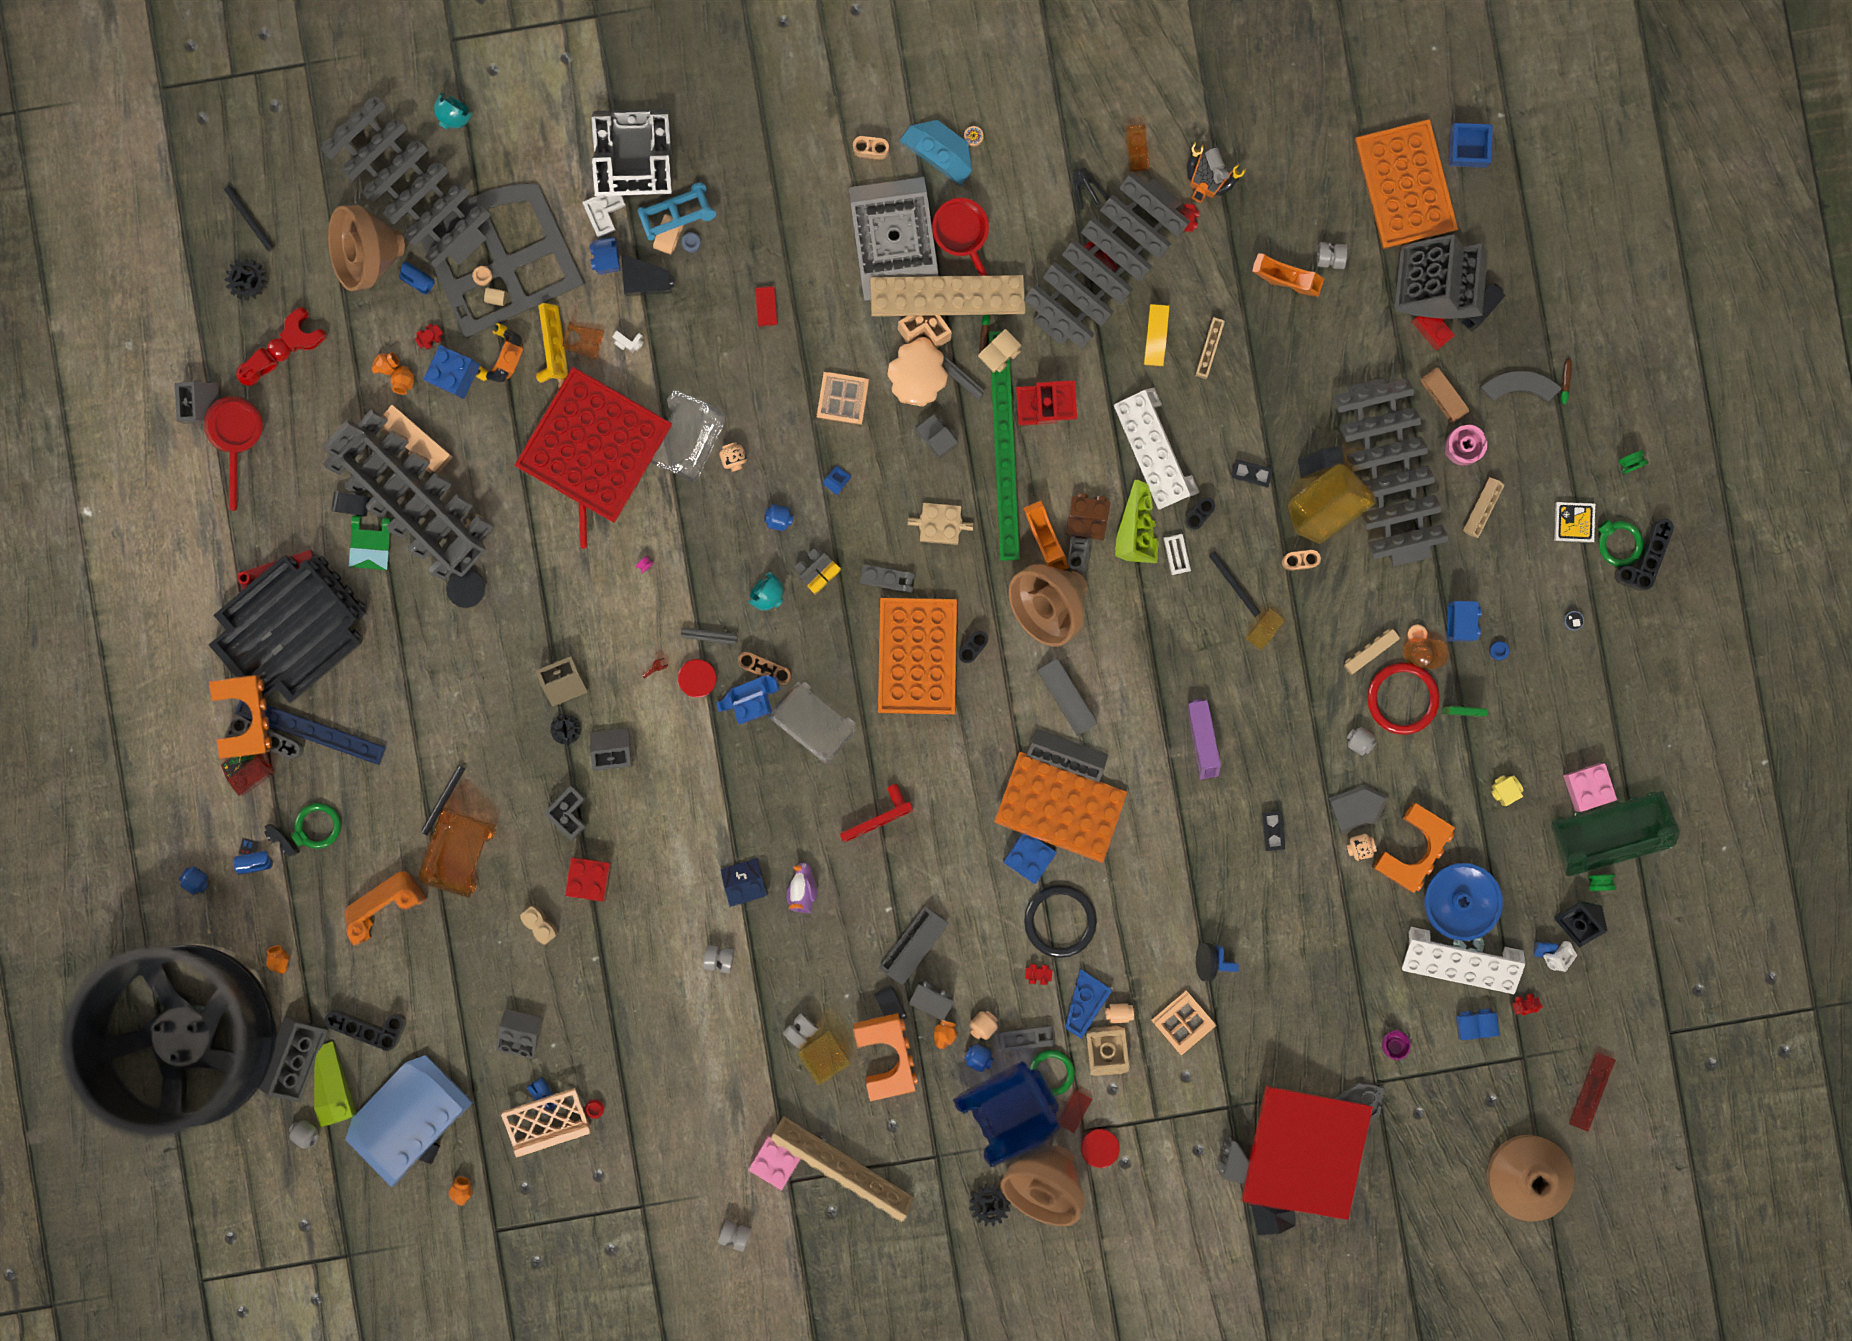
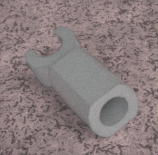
[1205,148,1229,184]

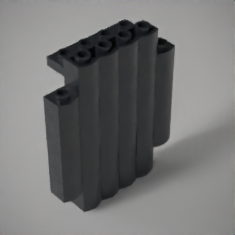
[209,555,368,703]

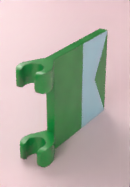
[349,516,392,570]

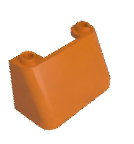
[344,871,427,946]

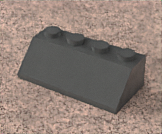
[259,1016,328,1102]

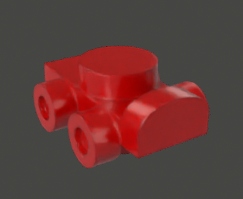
[1179,204,1199,232]
[414,324,443,350]
[1025,964,1053,985]
[1512,994,1542,1016]

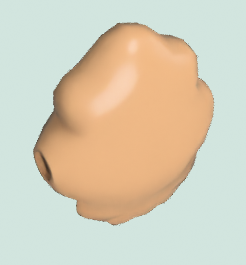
[887,337,948,407]

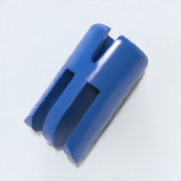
[399,262,435,295]
[234,851,273,875]
[527,1077,559,1116]

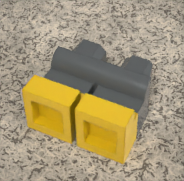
[795,548,841,595]

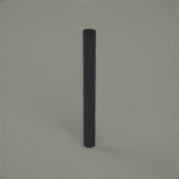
[224,186,274,252]
[1209,552,1261,617]
[421,765,465,836]

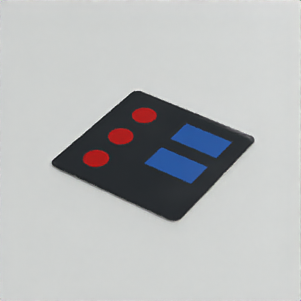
[239,838,259,855]

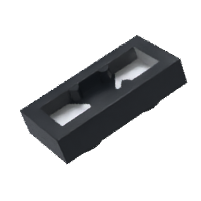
[1231,459,1273,488]
[1261,811,1285,851]

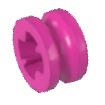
[635,555,654,574]

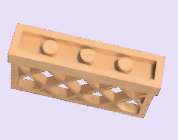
[501,1088,590,1157]

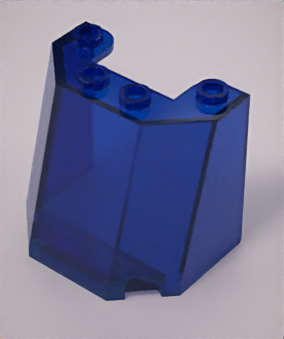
[953,1061,1060,1168]

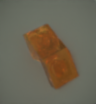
[1126,124,1149,172]

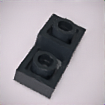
[264,824,299,857]

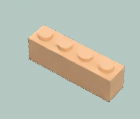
[380,405,453,474]

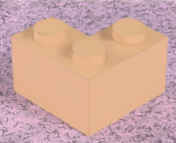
[898,315,952,348]

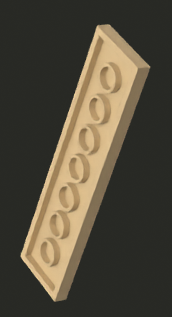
[870,275,1025,316]
[771,1116,914,1222]

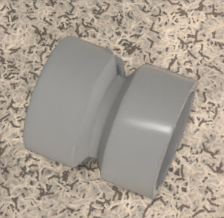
[1316,242,1347,270]
[703,945,734,974]
[783,1013,819,1050]
[718,1219,752,1252]

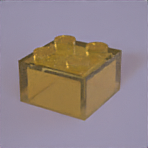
[797,1030,851,1086]

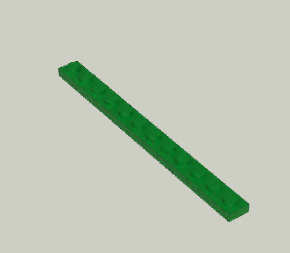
[989,331,1020,561]

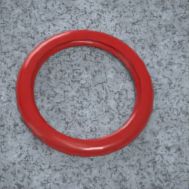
[1367,662,1440,735]

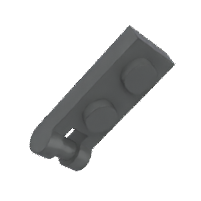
[860,564,916,593]
[999,1025,1055,1052]

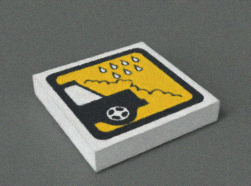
[1554,502,1595,542]

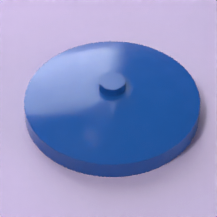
[1424,863,1503,941]

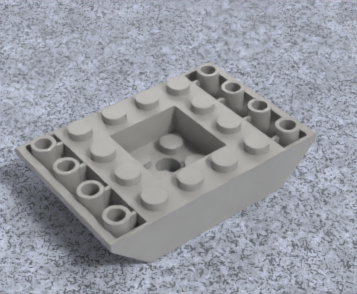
[849,177,938,301]

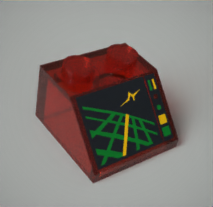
[221,753,275,796]

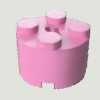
[1444,425,1487,466]

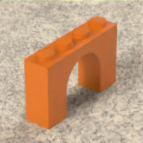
[209,676,272,759]
[1372,803,1455,893]
[853,1013,918,1101]

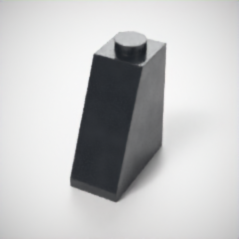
[621,255,675,296]
[1457,283,1506,332]
[1298,446,1345,479]

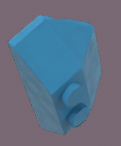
[899,120,972,186]

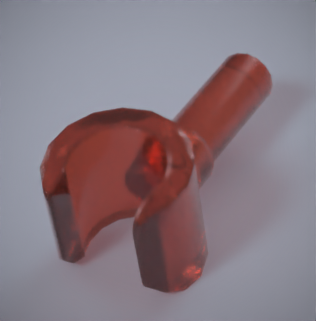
[642,658,668,679]

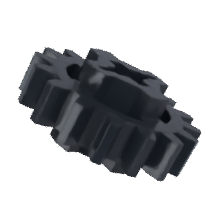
[224,258,268,301]
[969,1184,1011,1227]

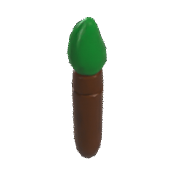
[979,315,990,354]
[1561,358,1572,405]

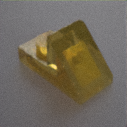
[1246,609,1285,651]

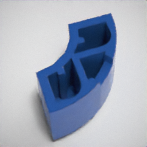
[589,236,621,275]

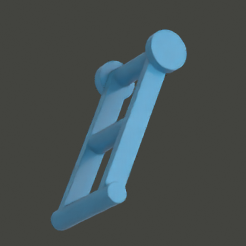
[637,183,716,240]

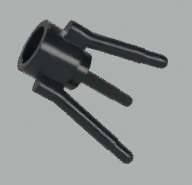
[1072,168,1109,209]

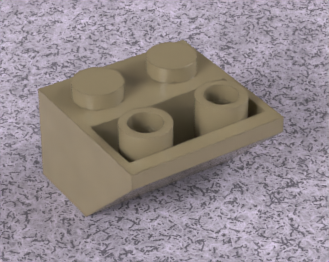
[535,656,588,707]

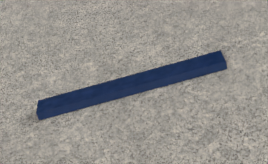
[234,700,386,765]

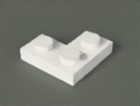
[582,195,626,238]

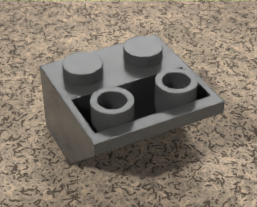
[175,382,220,424]
[590,728,633,771]
[909,980,954,1021]
[496,1009,543,1059]
[1217,1136,1249,1184]

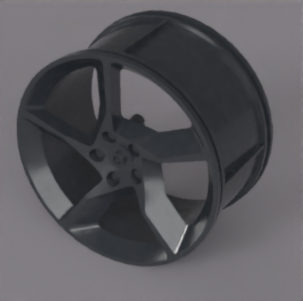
[61,945,276,1137]

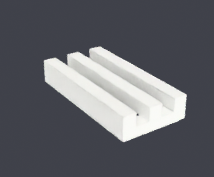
[1163,534,1191,575]

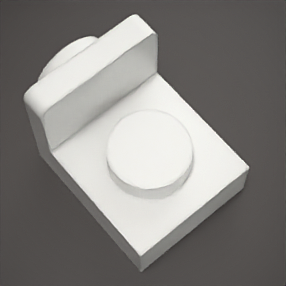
[1543,941,1577,972]

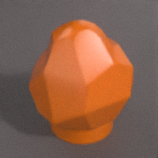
[371,352,400,375]
[390,366,414,395]
[266,945,290,974]
[934,1020,958,1049]
[449,1177,473,1206]

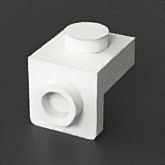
[612,331,644,353]

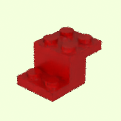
[1016,380,1077,426]

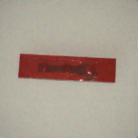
[1569,1052,1616,1132]

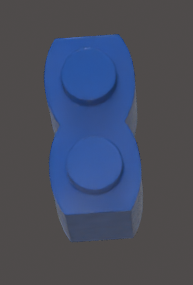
[1456,1008,1500,1040]

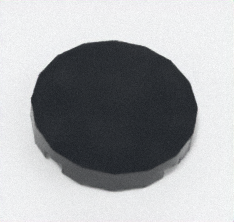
[446,570,486,608]
[1196,943,1219,981]

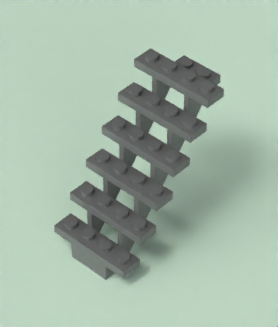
[320,96,491,268]
[1024,173,1191,349]
[1333,378,1448,567]
[323,409,494,581]

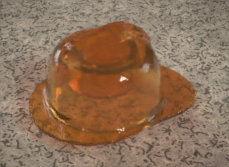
[1403,637,1449,669]

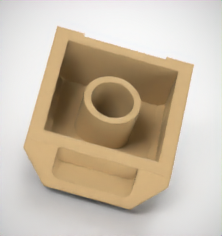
[1086,1025,1129,1076]

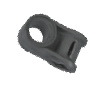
[1067,536,1092,574]

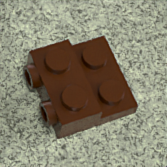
[1066,493,1110,541]

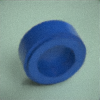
[1489,641,1510,660]

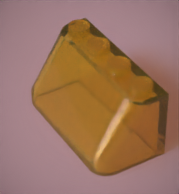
[1288,464,1377,544]

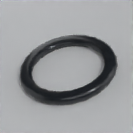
[1024,885,1097,958]

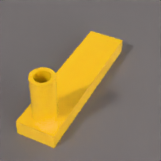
[536,303,568,383]

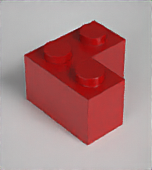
[1412,316,1455,351]

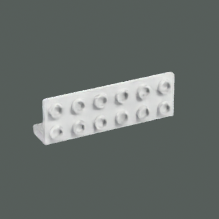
[1114,388,1199,509]
[1402,927,1525,994]

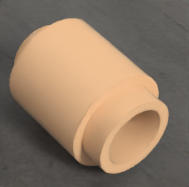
[1105,1003,1134,1023]

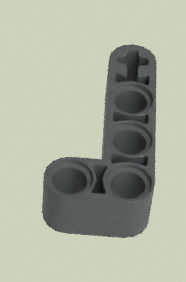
[223,717,304,759]

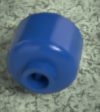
[764,504,793,531]
[179,866,209,895]
[964,1044,994,1072]

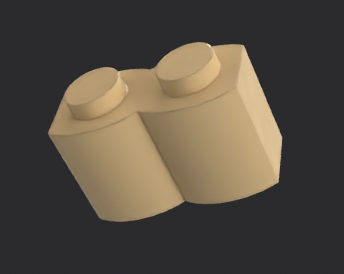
[978,329,1022,373]
[520,905,558,945]

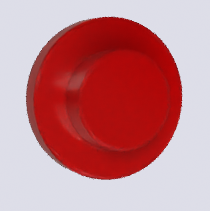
[585,1099,605,1119]

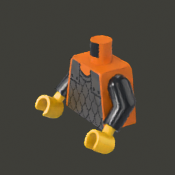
[1186,142,1246,203]
[476,323,524,382]

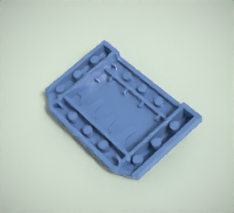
[345,1055,474,1187]

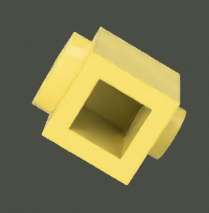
[1491,775,1524,806]

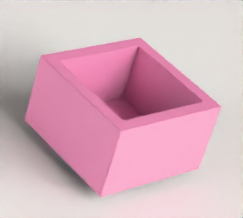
[1563,763,1617,812]
[749,1134,801,1190]

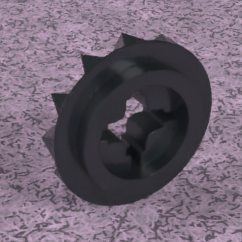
[550,714,581,745]

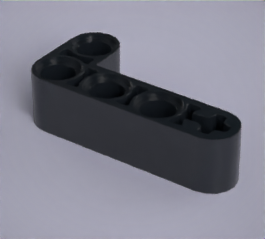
[1614,519,1674,591]
[324,1010,406,1051]

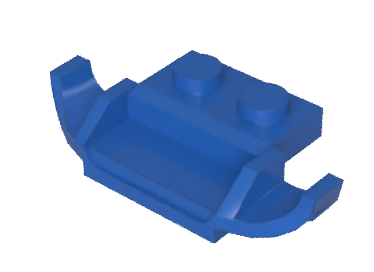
[716,676,781,724]

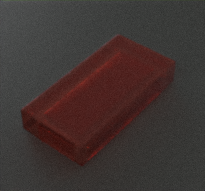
[1057,1090,1093,1133]

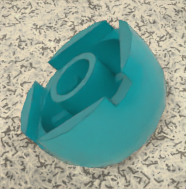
[434,93,473,130]
[747,572,784,611]

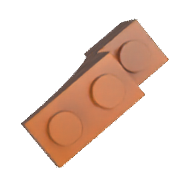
[1252,253,1324,297]
[1023,501,1069,570]

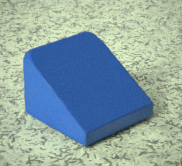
[823,466,852,495]
[1534,942,1558,957]

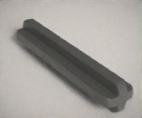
[942,356,985,399]
[681,628,738,644]

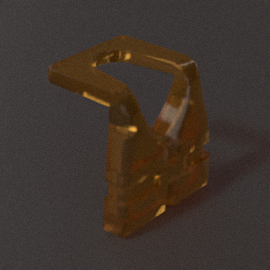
[562,322,604,360]

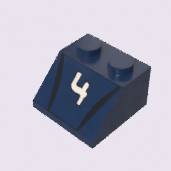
[720,858,768,907]

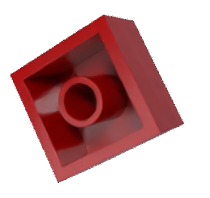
[565,857,612,902]

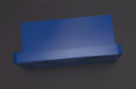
[1215,945,1239,972]

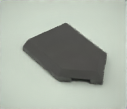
[1328,785,1389,834]
[1335,1082,1385,1121]

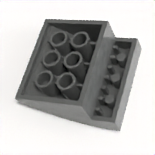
[1395,234,1488,318]

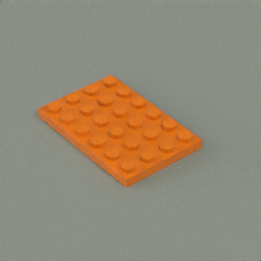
[1355,119,1458,249]
[878,598,957,715]
[994,752,1127,863]

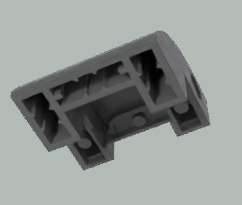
[591,109,672,196]

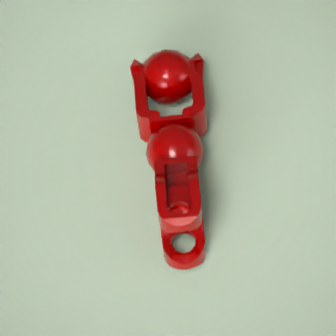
[236,307,327,386]

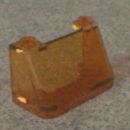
[419,807,496,898]

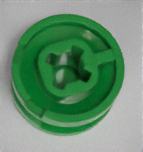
[1617,450,1649,474]
[1588,874,1617,891]

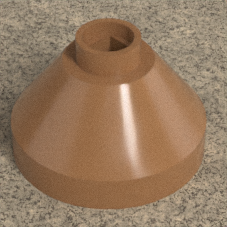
[328,205,405,291]
[1009,564,1088,646]
[1487,1135,1574,1221]
[1001,1146,1086,1226]

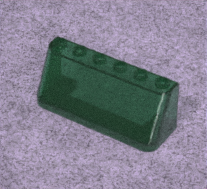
[1551,791,1680,876]

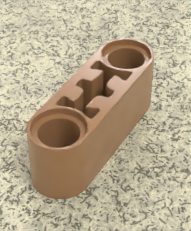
[1420,367,1469,423]
[738,652,792,685]

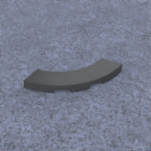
[1480,371,1562,402]

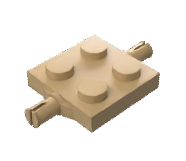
[908,503,973,545]

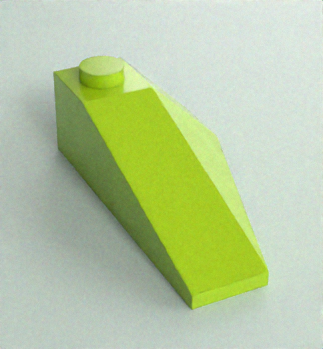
[1115,479,1158,563]
[314,1041,357,1127]

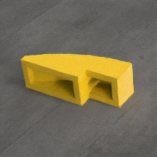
[1144,304,1169,366]

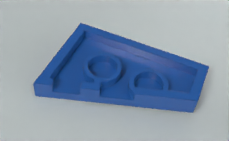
[1065,969,1113,1039]

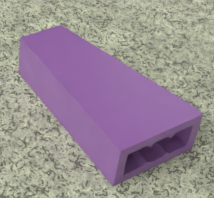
[1188,699,1221,780]

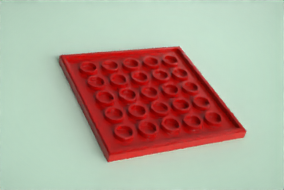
[514,367,673,524]
[1241,1086,1373,1220]

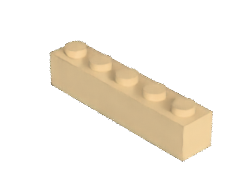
[1195,317,1225,379]
[1463,478,1504,538]
[1344,629,1400,675]

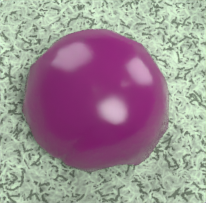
[1381,1030,1411,1060]

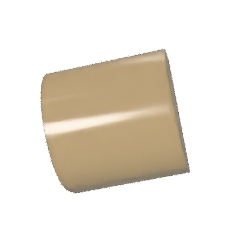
[484,287,508,306]

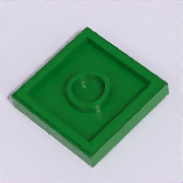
[1442,706,1488,717]

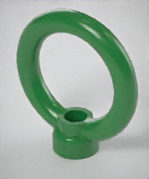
[1598,519,1643,567]
[290,803,341,849]
[1029,1050,1075,1100]

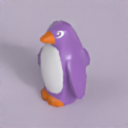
[786,863,818,913]

